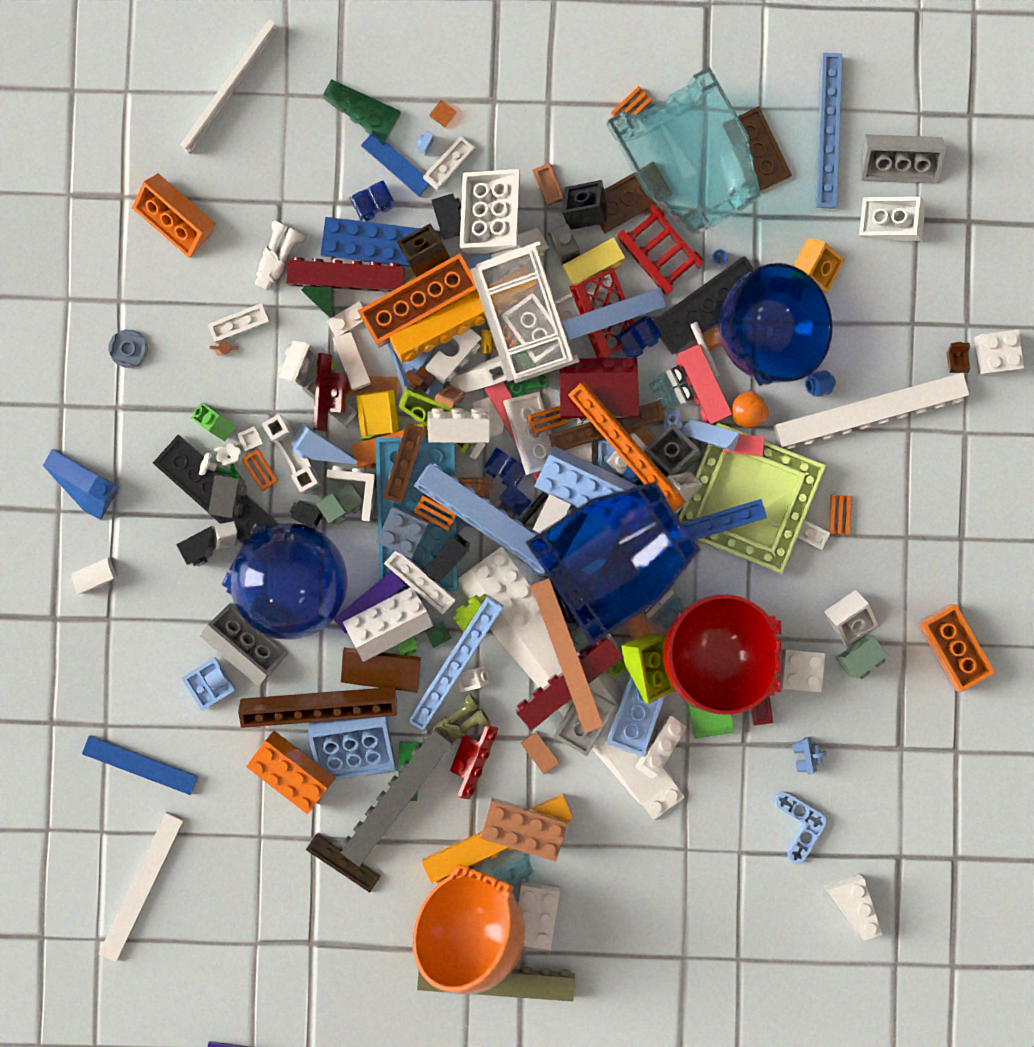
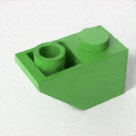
[191,403,236,441]

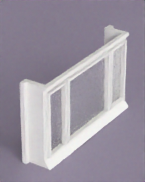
[470,241,580,383]

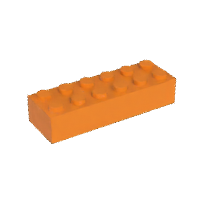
[357,253,477,348]

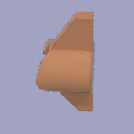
[209,341,239,356]

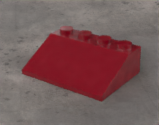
[559,358,639,419]

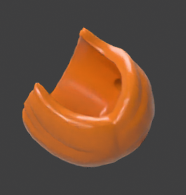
[731,390,769,428]

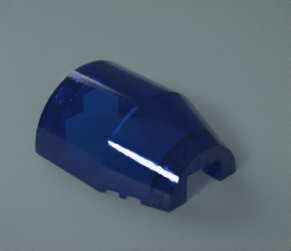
[525,481,701,645]

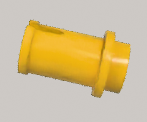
[478,330,493,354]

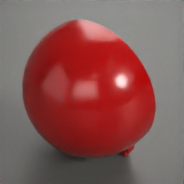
[663,594,782,715]

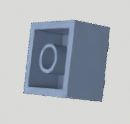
[376,503,429,558]

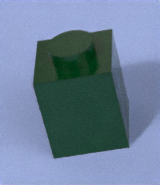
[425,621,452,648]

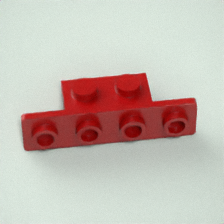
[450,725,498,799]

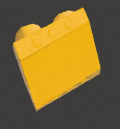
[356,390,399,437]

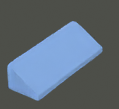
[681,419,740,452]

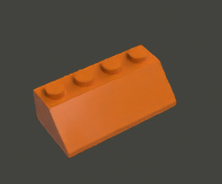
[132,173,216,258]

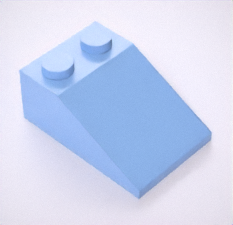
[291,423,358,465]

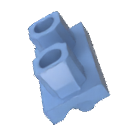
[793,736,827,775]

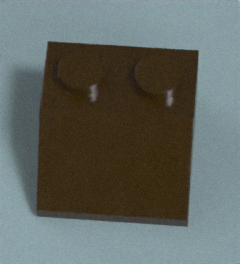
[397,223,450,277]

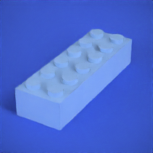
[534,446,658,537]

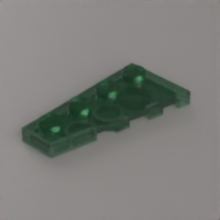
[323,79,401,145]

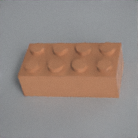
[480,797,568,862]

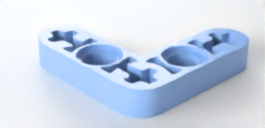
[774,791,826,864]

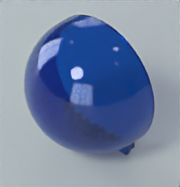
[719,263,833,386]
[221,523,348,640]

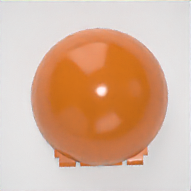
[413,864,525,994]

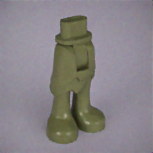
[422,693,490,742]

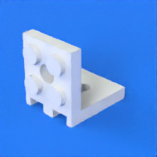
[327,466,377,522]

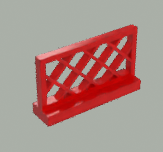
[569,268,641,358]

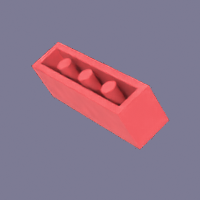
[675,344,732,424]

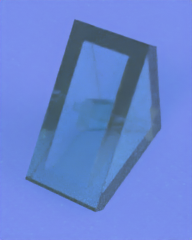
[491,854,534,885]

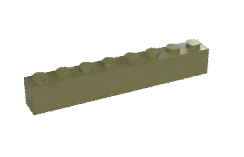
[417,967,575,1002]

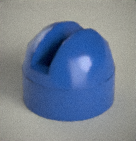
[712,249,728,265]

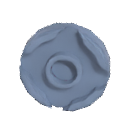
[108,329,148,368]

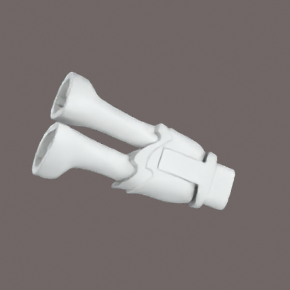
[255,221,306,291]

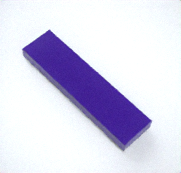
[334,571,406,634]

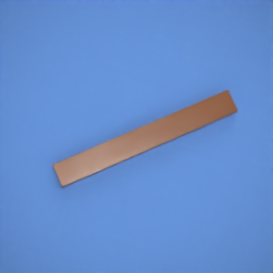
[531,578,604,734]

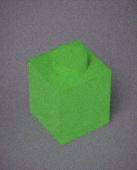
[397,635,419,656]

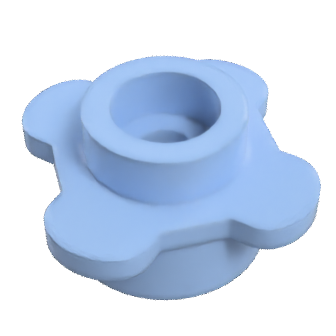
[663,410,682,430]

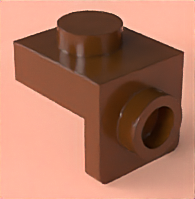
[946,342,970,373]
[404,367,436,393]

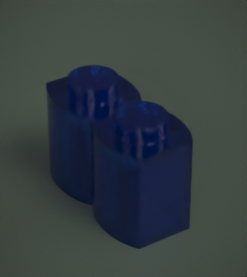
[349,180,395,222]
[615,316,662,358]
[484,447,526,489]

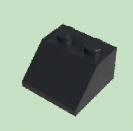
[562,180,607,230]
[176,526,214,567]

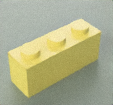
[562,237,625,285]

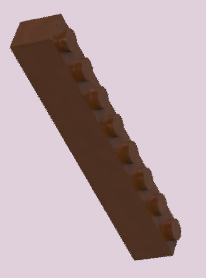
[238,687,397,728]

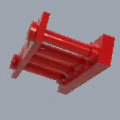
[616,205,703,296]

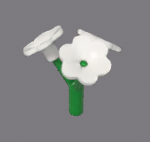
[199,443,243,480]

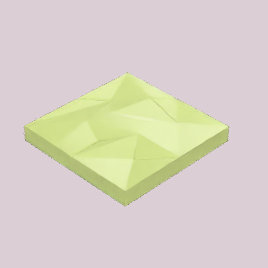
[676,422,826,574]

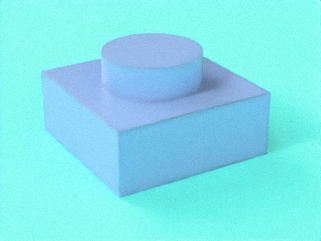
[417,131,435,156]

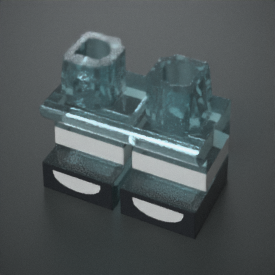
[649,365,694,409]
[639,583,685,630]

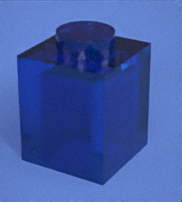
[498,483,532,516]

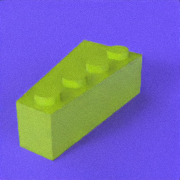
[399,386,469,454]

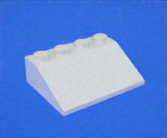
[460,169,520,255]

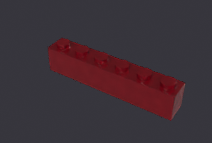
[286,257,405,292]
[516,636,623,731]

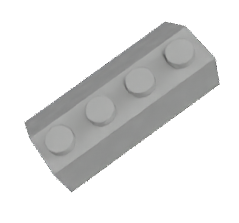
[861,134,946,183]
[200,603,288,687]

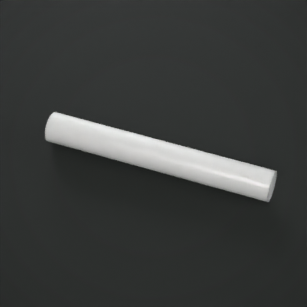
[690,322,719,377]

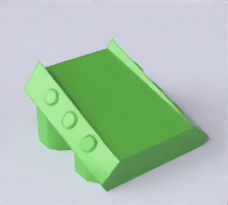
[688,703,734,739]

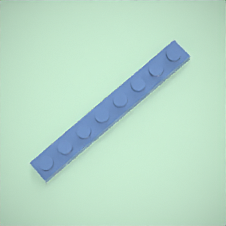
[816,53,842,208]

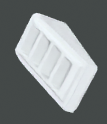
[214,521,237,550]

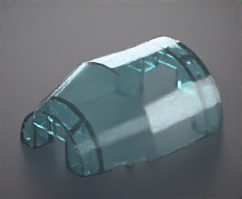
[606,67,761,235]

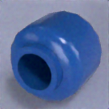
[805,370,836,397]

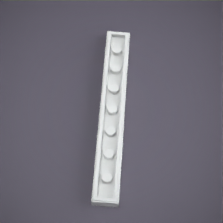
[180,19,278,153]
[99,812,184,962]

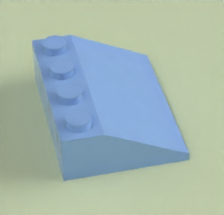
[308,717,396,780]

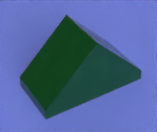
[301,287,334,318]

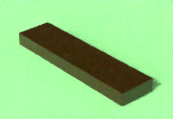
[306,833,381,893]

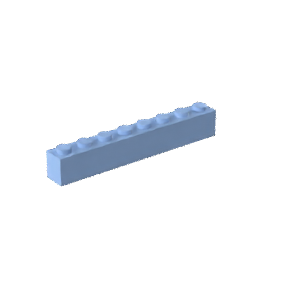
[414,463,559,573]

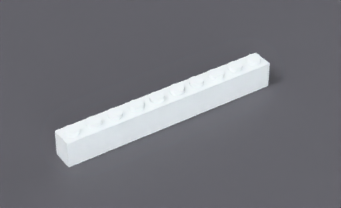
[773,373,969,450]

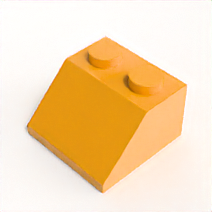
[791,238,845,294]

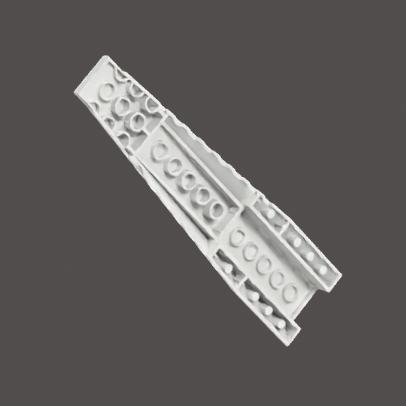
[457,547,685,820]

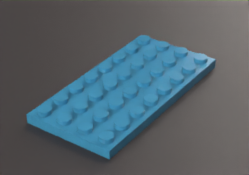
[375,436,458,592]

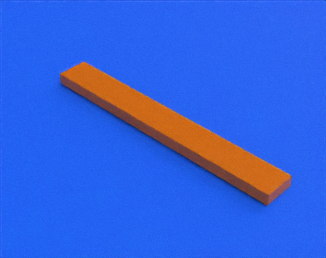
[568,381,686,515]

